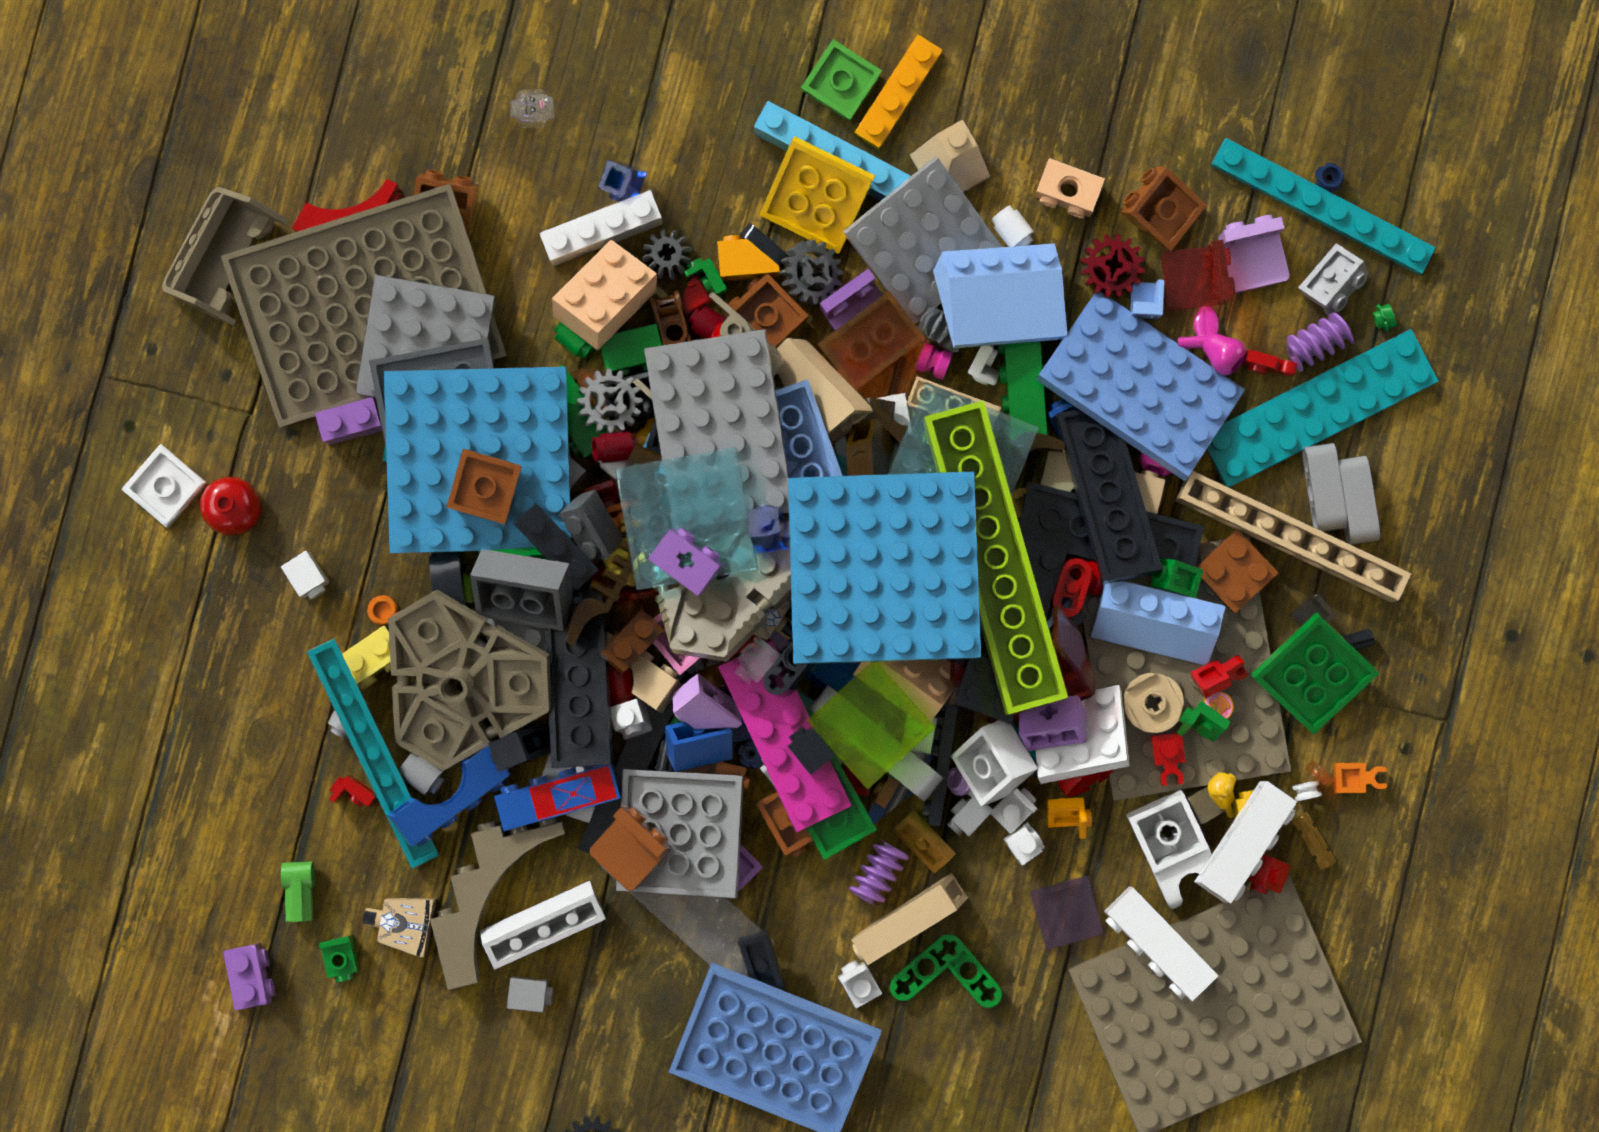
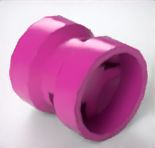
[915,342,953,380]

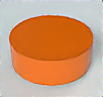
[367,595,399,626]

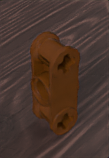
[650,291,691,345]

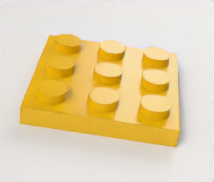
[760,136,875,254]

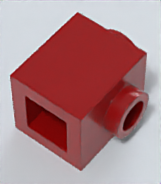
[1246,854,1291,895]

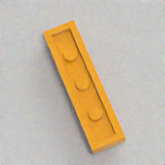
[854,34,942,150]

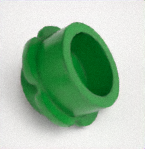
[1372,304,1397,332]

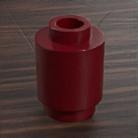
[688,306,727,339]
[592,431,637,464]

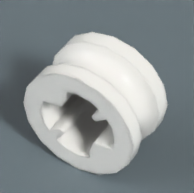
[1292,780,1322,801]

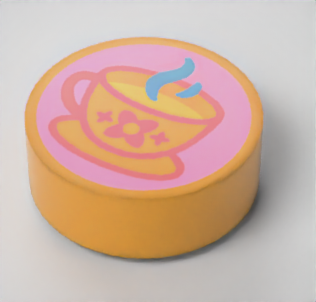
[1203,691,1234,719]

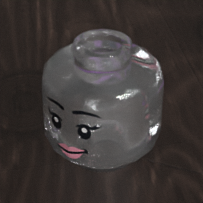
[510,89,554,128]

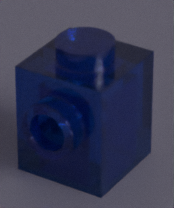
[598,160,647,202]
[748,505,788,553]

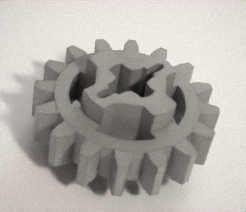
[576,369,642,433]

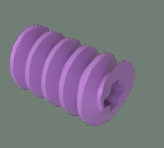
[1287,312,1354,372]
[848,840,909,907]

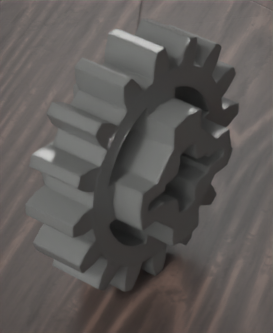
[780,239,843,306]

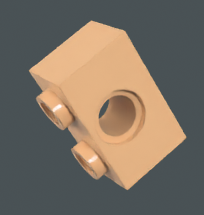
[1034,158,1105,218]

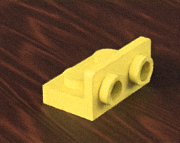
[342,625,391,690]

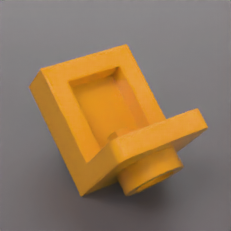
[1047,797,1092,839]

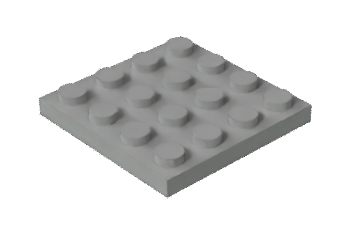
[843,157,1002,325]
[356,275,495,397]
[616,769,744,898]

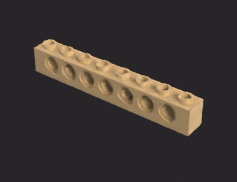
[1175,471,1411,603]

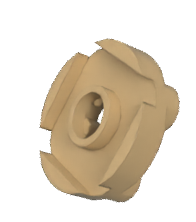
[1123,673,1184,733]

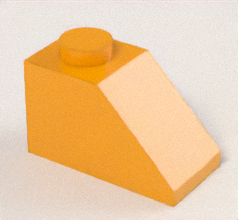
[717,235,780,281]

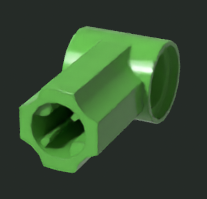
[281,861,315,922]

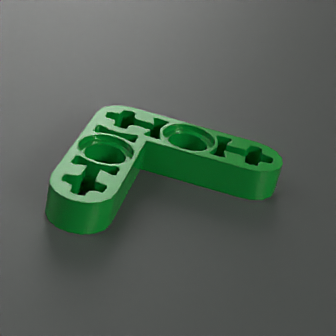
[889,933,1002,1008]

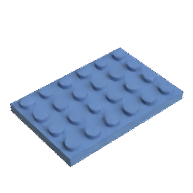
[1035,291,1245,481]
[669,963,881,1132]

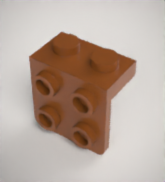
[590,807,672,891]

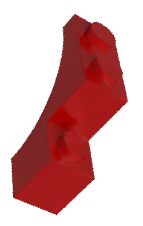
[292,179,402,232]

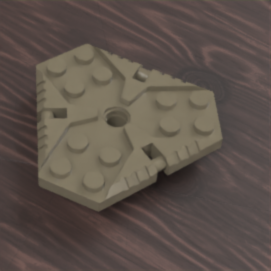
[642,506,791,662]
[388,590,551,771]

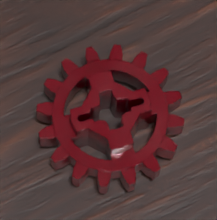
[1080,234,1145,299]

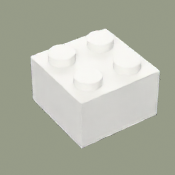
[951,721,1038,807]

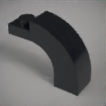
[429,551,469,608]

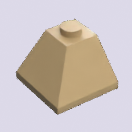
[910,119,990,193]

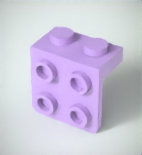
[1218,215,1290,293]

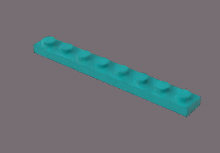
[1210,138,1436,275]
[307,639,439,868]

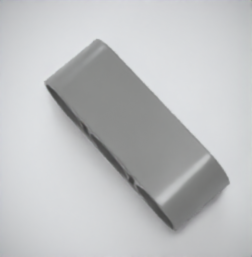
[1302,443,1347,532]
[1338,456,1380,545]

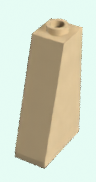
[776,338,873,445]
[851,873,968,965]

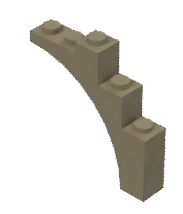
[430,817,567,990]

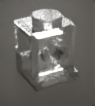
[735,635,781,684]

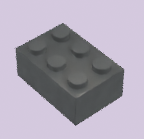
[470,549,575,631]

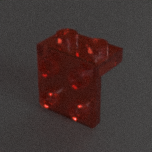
[1160,240,1235,311]

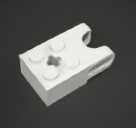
[1126,789,1212,910]

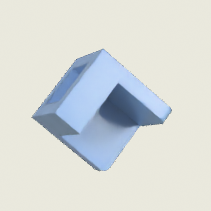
[1130,280,1164,320]

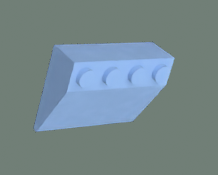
[933,244,1068,348]

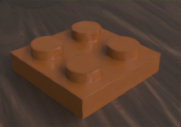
[446,449,522,524]
[1196,529,1278,614]

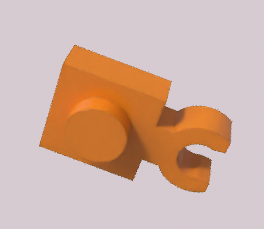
[1333,763,1387,793]

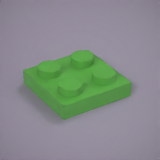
[801,39,882,122]

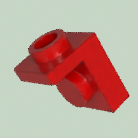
[329,775,378,807]

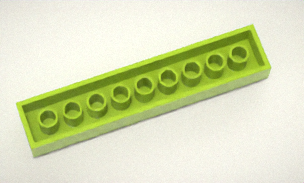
[923,400,1068,715]

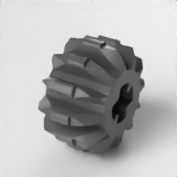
[642,229,692,280]
[917,307,960,352]

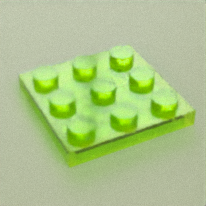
[806,662,936,789]

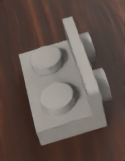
[1298,243,1368,316]

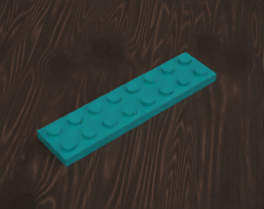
[1206,329,1438,488]

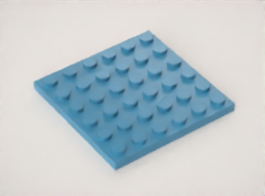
[384,367,572,553]
[788,472,981,664]

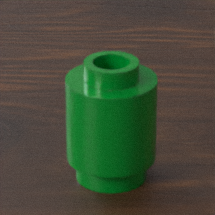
[554,322,595,360]

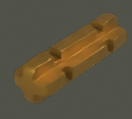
[1293,812,1336,870]

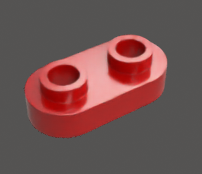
[1051,558,1092,618]

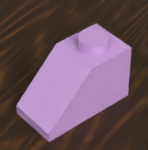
[672,673,742,729]

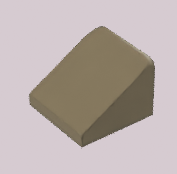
[1186,786,1225,825]

